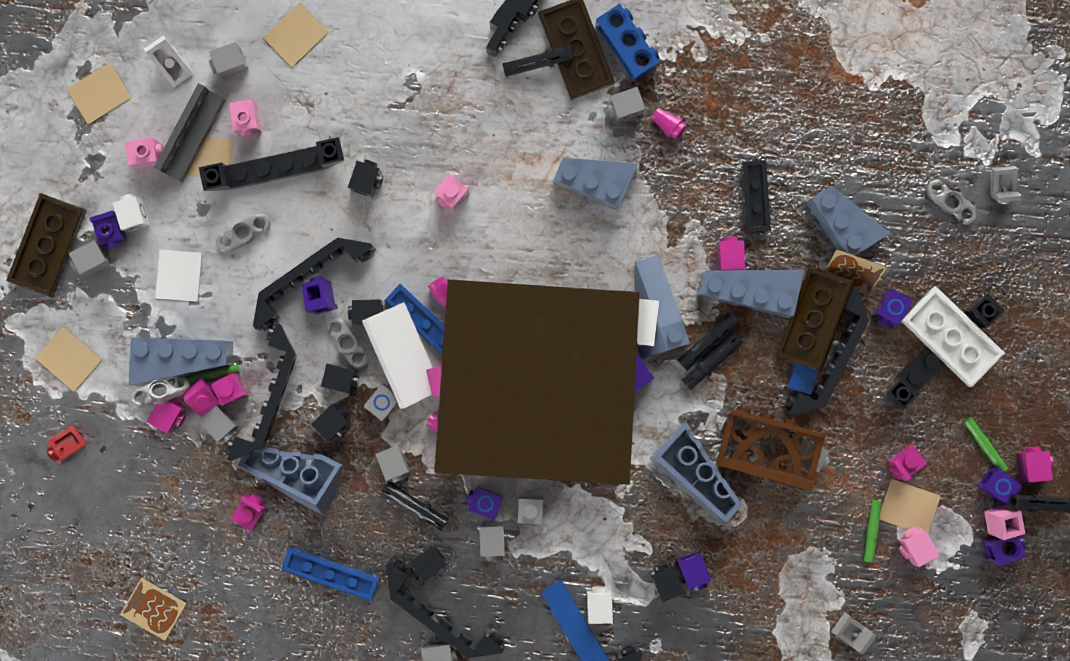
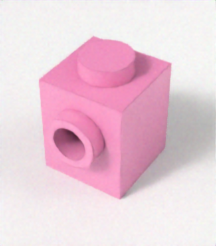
[229,99,262,138]
[125,138,164,169]
[434,174,469,211]
[984,505,1025,540]
[898,527,940,567]

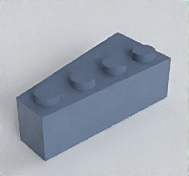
[697,270,804,318]
[129,337,233,386]
[649,422,742,523]

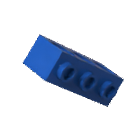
[595,4,659,83]

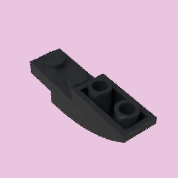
[486,0,539,58]

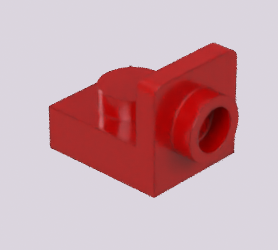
[46,425,87,465]

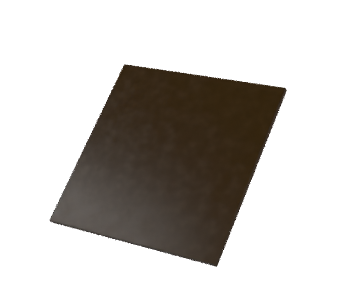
[434,279,640,485]

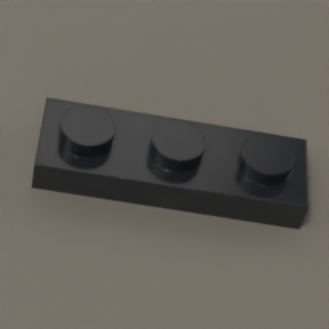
[741,160,771,233]

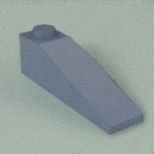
[635,255,690,359]
[238,447,343,515]

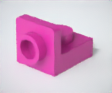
[888,444,927,481]
[231,493,268,532]

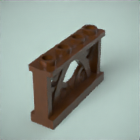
[716,406,826,491]

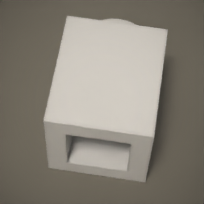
[113,194,150,233]
[586,586,613,624]

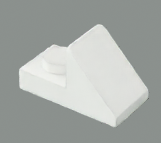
[144,35,193,87]

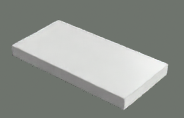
[901,286,1005,387]
[362,303,433,409]

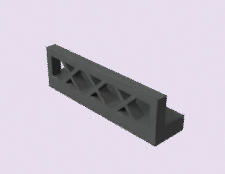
[154,83,226,183]

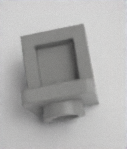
[990,166,1022,205]
[831,613,876,654]

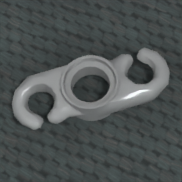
[926,180,978,225]
[216,213,271,253]
[326,317,369,370]
[129,376,190,408]

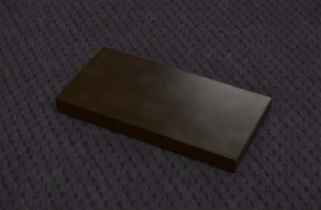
[538,0,615,100]
[6,193,86,298]
[776,268,855,372]

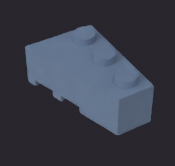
[553,158,638,211]
[806,186,891,256]

